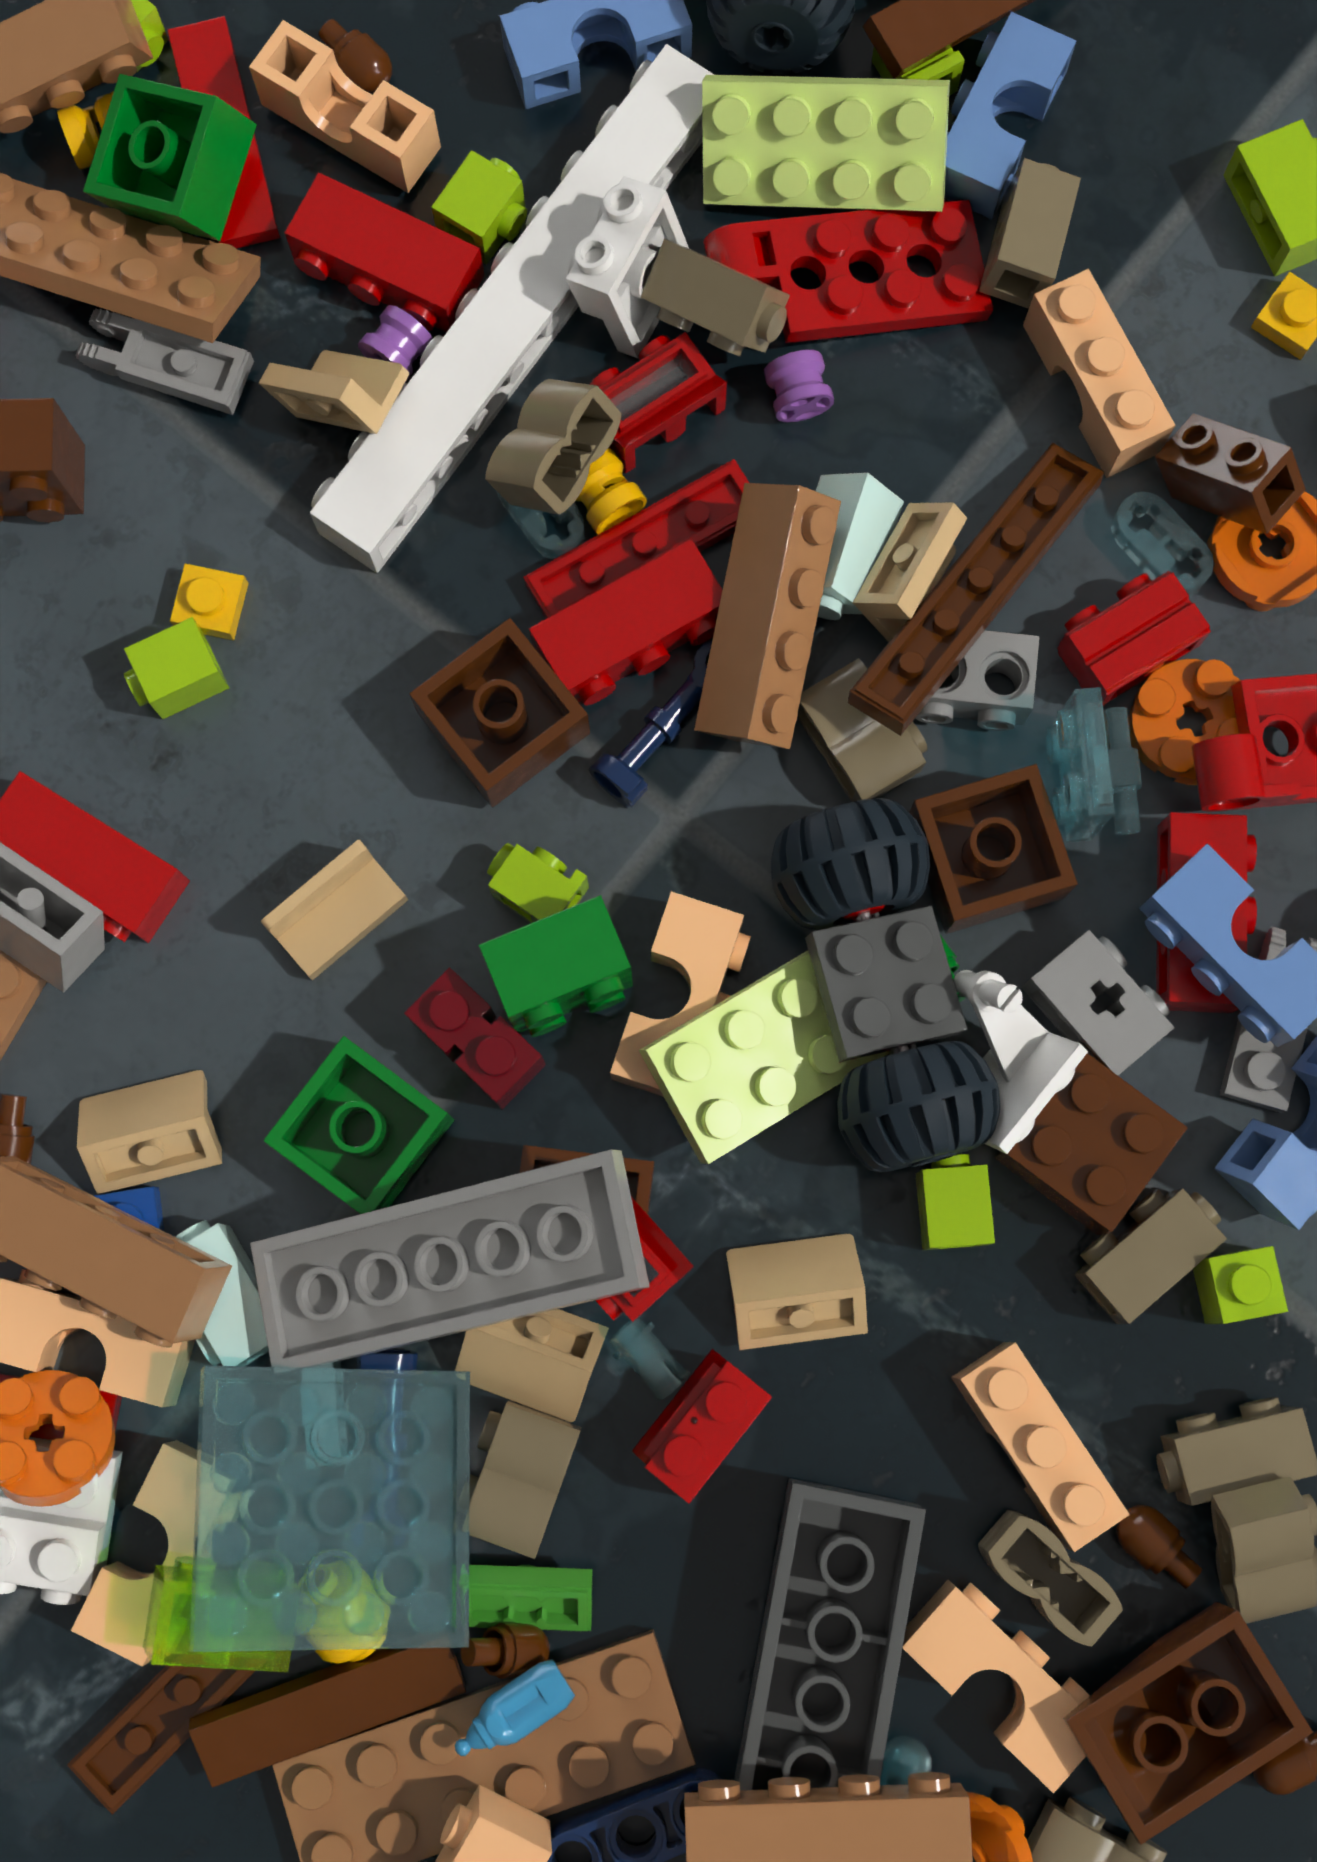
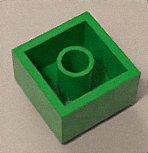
[83,74,257,241]
[479,895,633,1037]
[263,1035,455,1214]

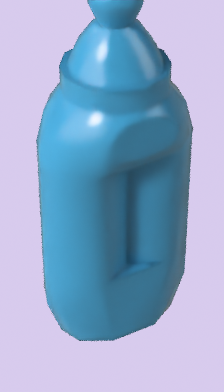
[454,1659,575,1756]

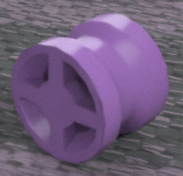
[358,305,433,382]
[764,350,834,422]

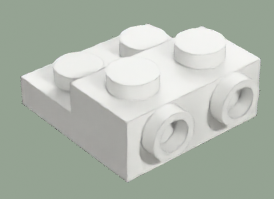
[566,176,689,358]
[0,1437,123,1605]

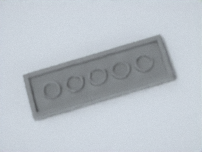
[250,1149,650,1375]

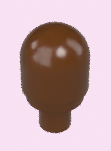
[318,19,392,93]
[0,1094,35,1164]
[1116,1505,1203,1589]
[461,1623,550,1679]
[1252,1731,1317,1795]

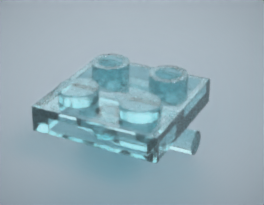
[1046,687,1142,843]

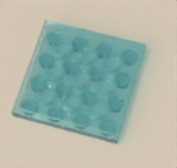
[189,1366,470,1652]

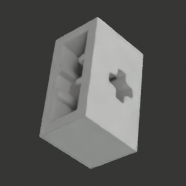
[1021,930,1175,1075]

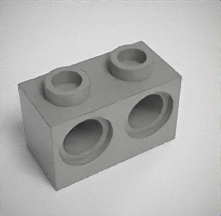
[915,630,1039,731]

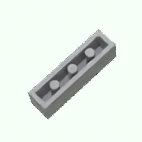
[0,842,105,993]

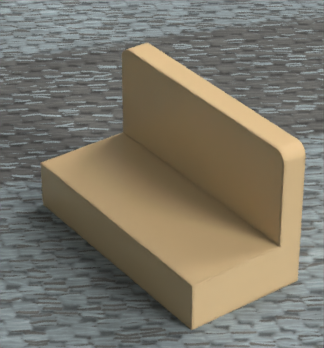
[259,350,409,434]
[853,502,967,642]
[261,840,408,981]
[77,1070,222,1195]
[726,1234,868,1350]
[454,1309,609,1422]

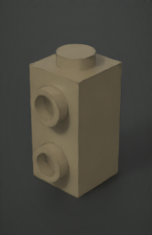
[979,158,1081,309]
[640,239,790,356]
[1074,1188,1227,1324]
[1156,1397,1317,1506]

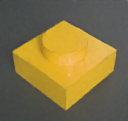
[1251,271,1317,360]
[170,563,249,641]

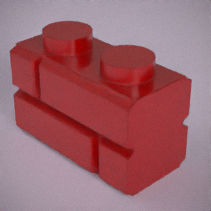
[1057,571,1211,709]

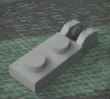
[75,309,254,415]
[1220,927,1317,1113]

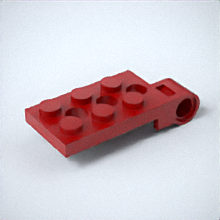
[703,200,993,343]
[1191,673,1317,812]

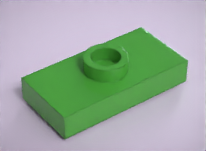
[457,1564,593,1631]

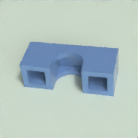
[500,0,692,109]
[944,11,1076,219]
[1139,844,1317,1047]
[1214,1036,1317,1230]

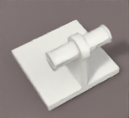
[953,970,1088,1154]

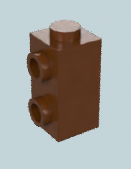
[1155,413,1306,534]

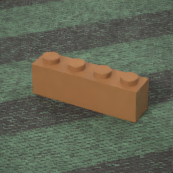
[0,0,153,133]
[694,483,841,749]
[0,1156,232,1348]
[684,1772,973,1862]

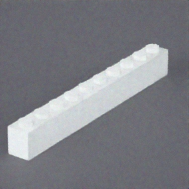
[310,44,714,574]

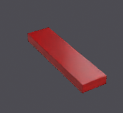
[167,16,280,249]
[523,459,749,619]

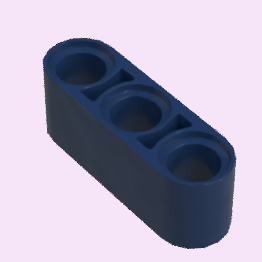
[547,1767,722,1862]

